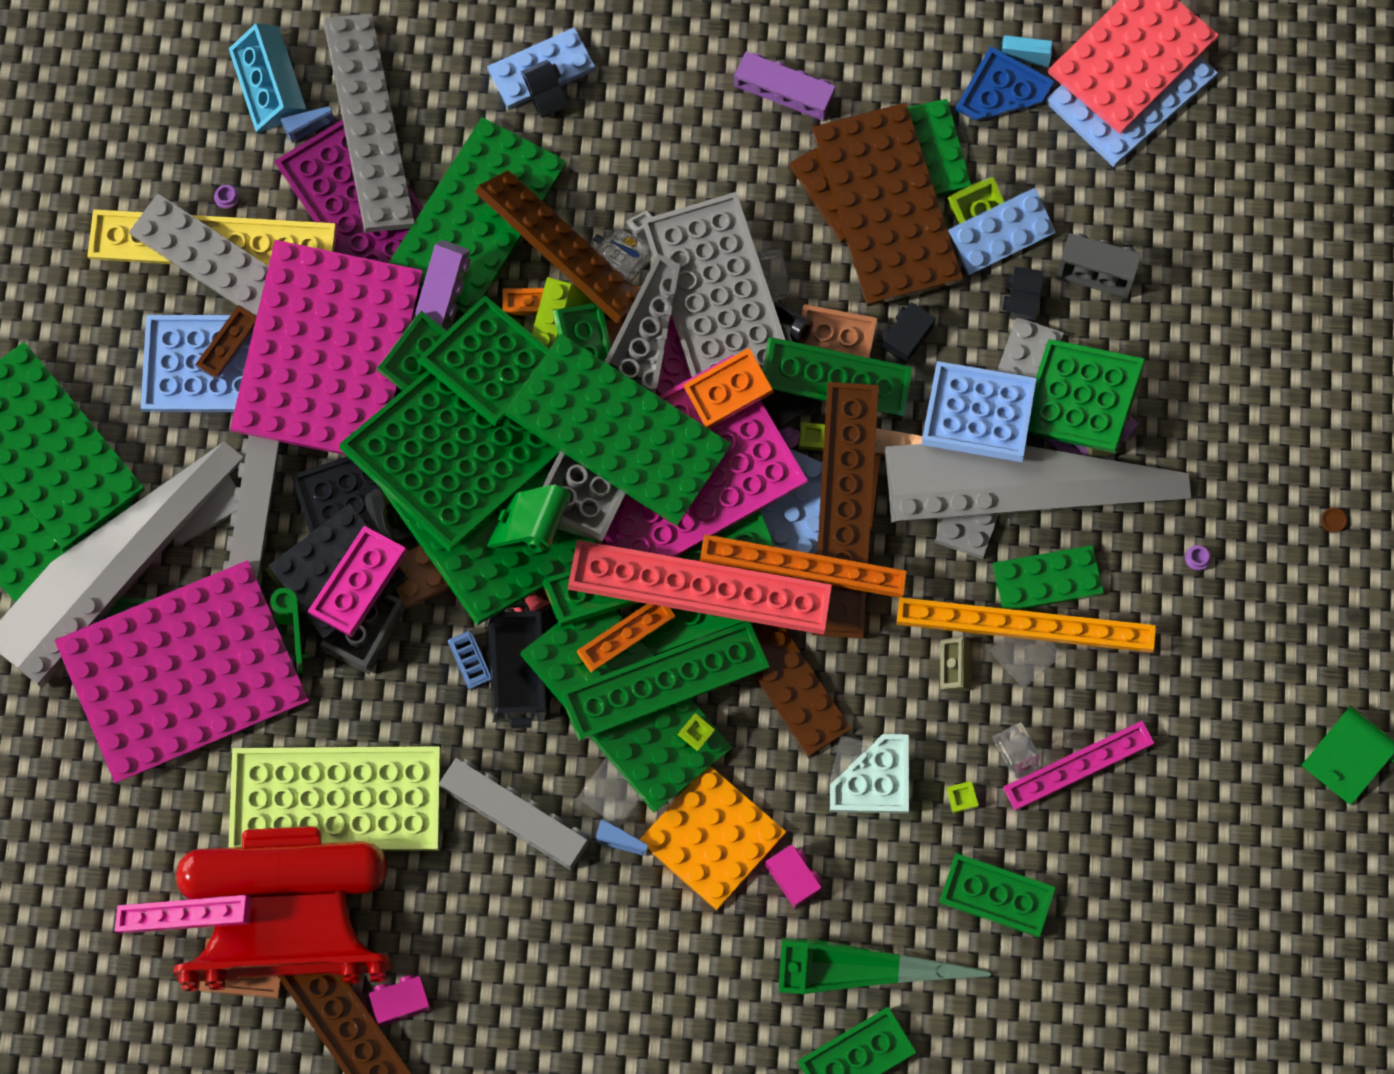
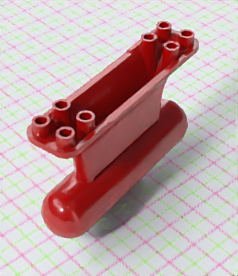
[174,826,391,992]

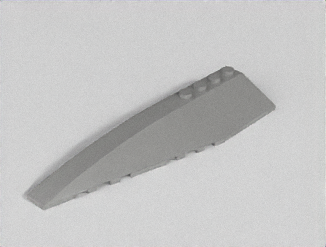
[543,254,680,542]
[0,442,244,689]
[885,444,1191,523]

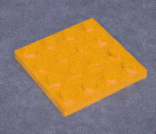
[639,766,786,911]

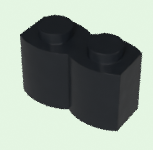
[521,60,570,118]
[1002,267,1044,323]

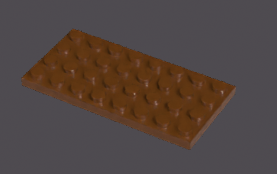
[812,102,963,307]

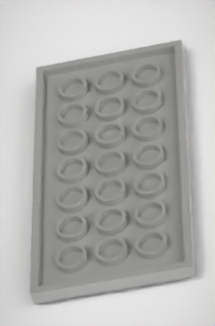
[642,192,785,377]

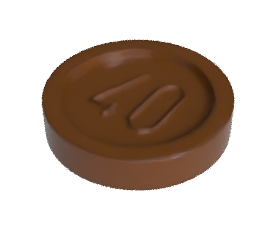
[1320,508,1347,533]

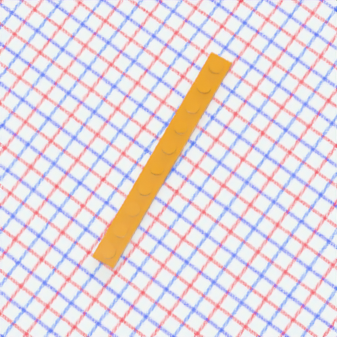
[896,598,1156,653]

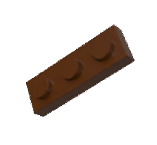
[195,305,257,380]

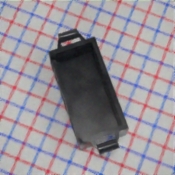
[488,599,547,729]

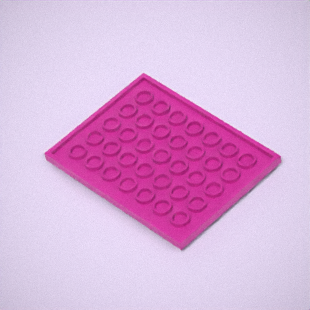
[230,240,422,455]
[604,355,808,557]
[54,560,309,784]

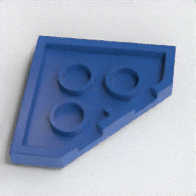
[955,46,1054,121]

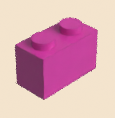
[766,844,823,909]
[369,974,431,1027]

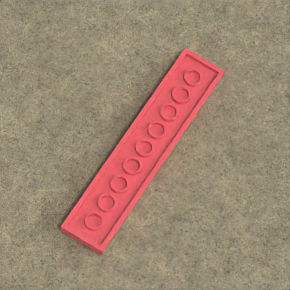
[568,540,832,635]

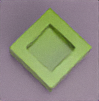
[799,422,825,451]
[677,713,715,751]
[946,781,979,814]

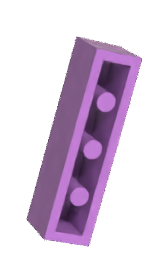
[734,52,835,121]
[413,240,471,331]

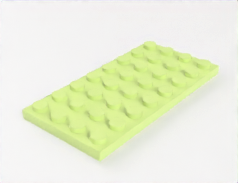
[229,746,441,851]

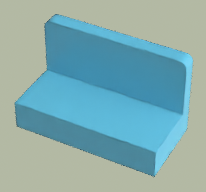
[1002,35,1052,67]

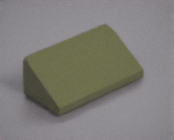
[940,637,972,691]

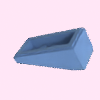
[280,107,335,143]
[448,630,490,690]
[596,819,648,856]

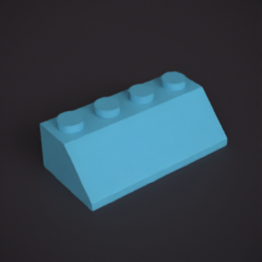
[229,23,307,132]

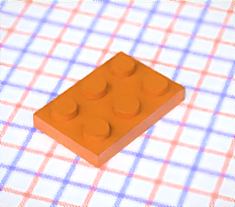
[683,348,774,429]

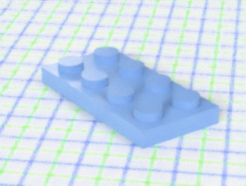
[487,28,595,110]
[947,188,1056,275]

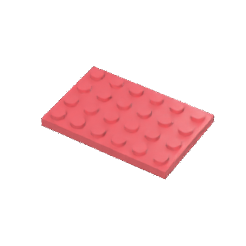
[1048,0,1219,135]

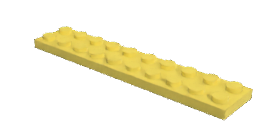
[87,210,337,266]

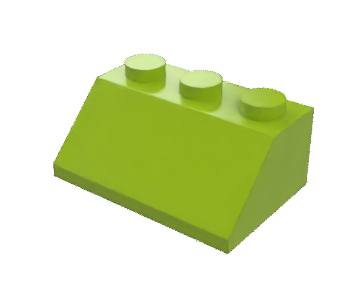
[532,277,594,349]

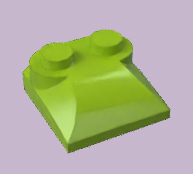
[948,177,1004,224]

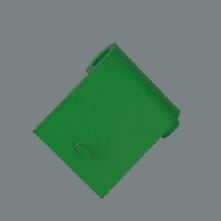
[487,485,571,552]
[271,588,309,675]
[1301,706,1394,805]

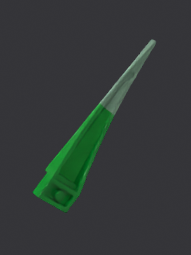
[778,938,992,994]

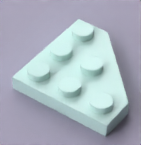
[830,734,909,813]

